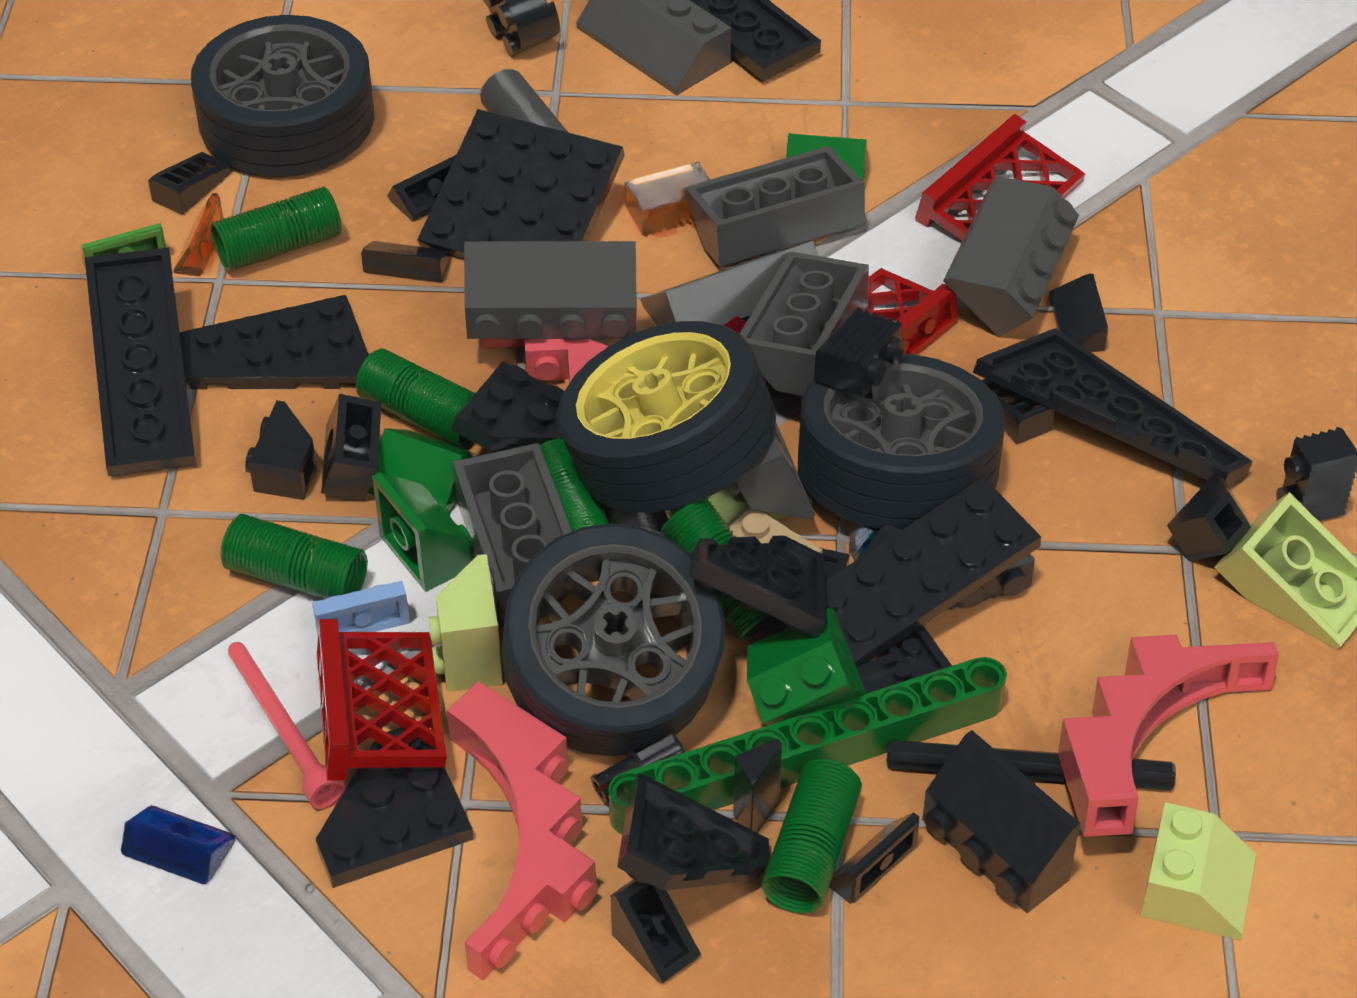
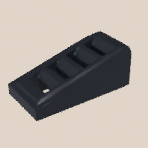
[148,152,233,214]
[981,379,1055,444]

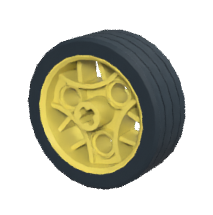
[556,321,776,513]

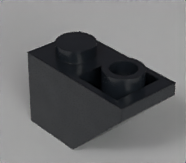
[245,400,317,500]
[1166,473,1251,561]

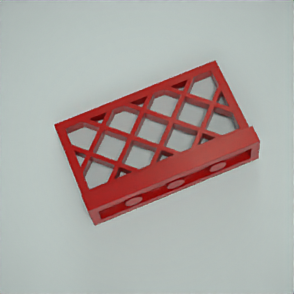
[915,113,1086,241]
[868,268,958,355]
[316,619,447,781]

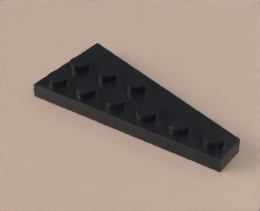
[180,295,369,390]
[973,328,1253,485]

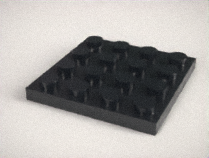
[417,109,625,260]

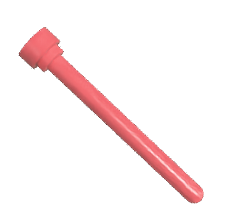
[228,642,346,809]

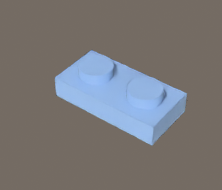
[312,580,410,635]

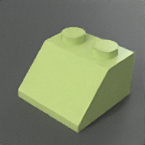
[429,554,503,692]
[1140,802,1256,940]

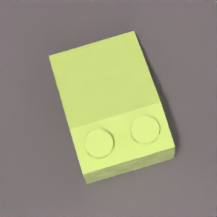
[1214,492,1357,649]

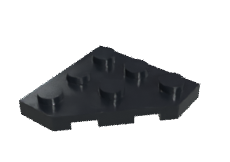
[451,361,564,451]
[690,535,826,638]
[316,727,473,888]
[617,772,769,890]

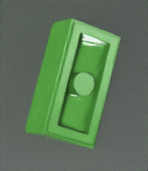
[81,223,166,268]

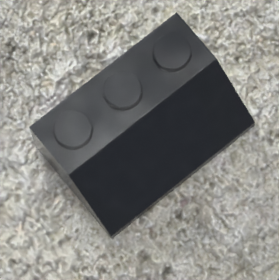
[922,730,1080,913]

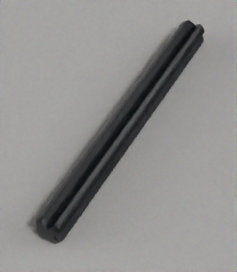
[886,740,1176,790]

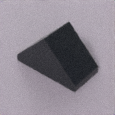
[610,879,701,983]

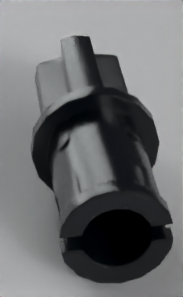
[590,735,685,804]

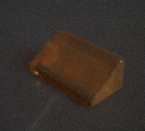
[173,193,224,277]

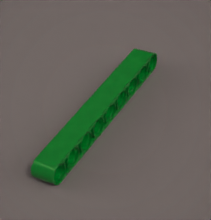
[608,657,1007,834]

